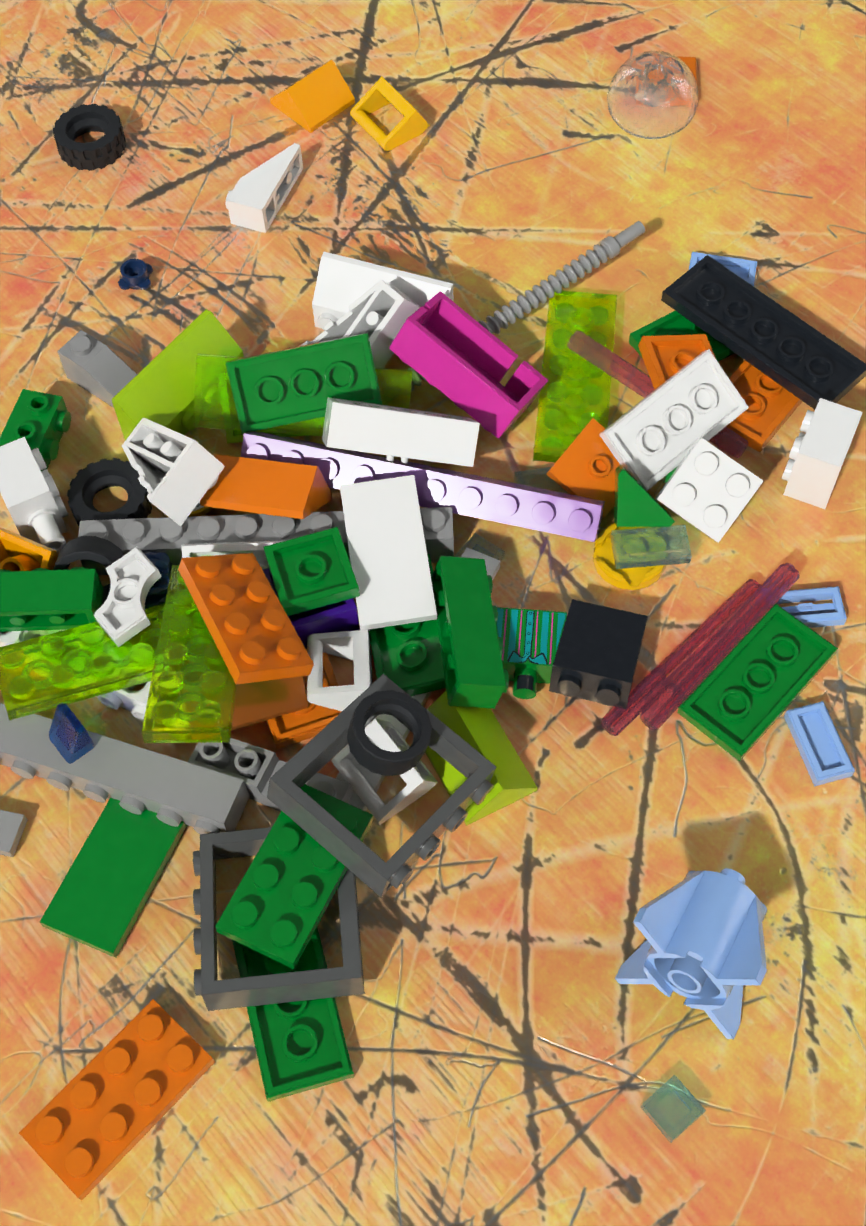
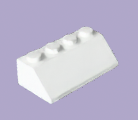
[312,251,453,330]

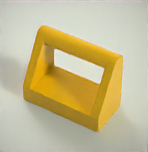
[350,76,430,151]

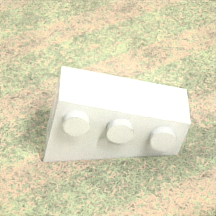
[300,280,420,376]
[122,417,225,526]

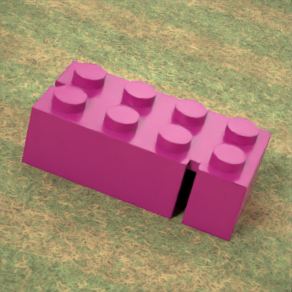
[389,291,549,439]

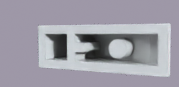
[225,143,303,233]

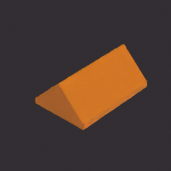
[200,454,332,519]

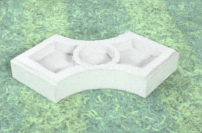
[93,546,162,647]

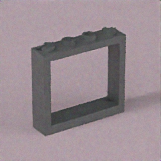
[267,674,496,897]
[193,827,365,1011]

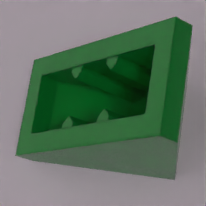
[614,464,675,527]

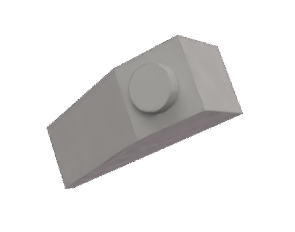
[57,330,137,408]

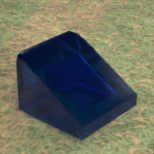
[49,702,94,764]

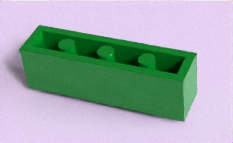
[431,556,509,708]
[0,567,104,632]

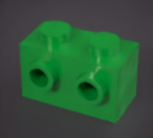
[0,389,71,471]

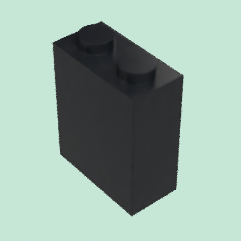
[549,599,648,709]

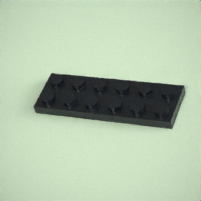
[661,255,866,410]

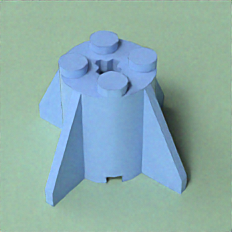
[615,868,767,1039]

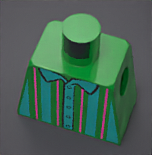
[496,607,567,699]

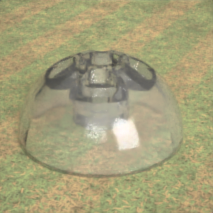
[607,51,698,139]

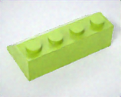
[111,309,244,441]

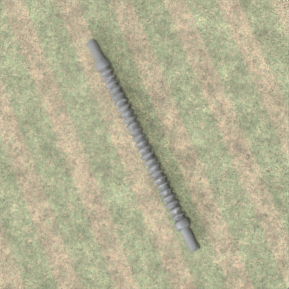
[380,221,645,405]

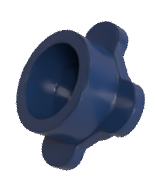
[118,259,153,290]

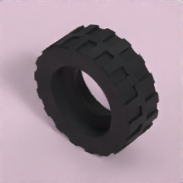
[53,104,126,171]
[67,458,152,526]

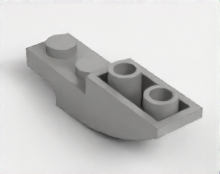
[188,734,354,812]

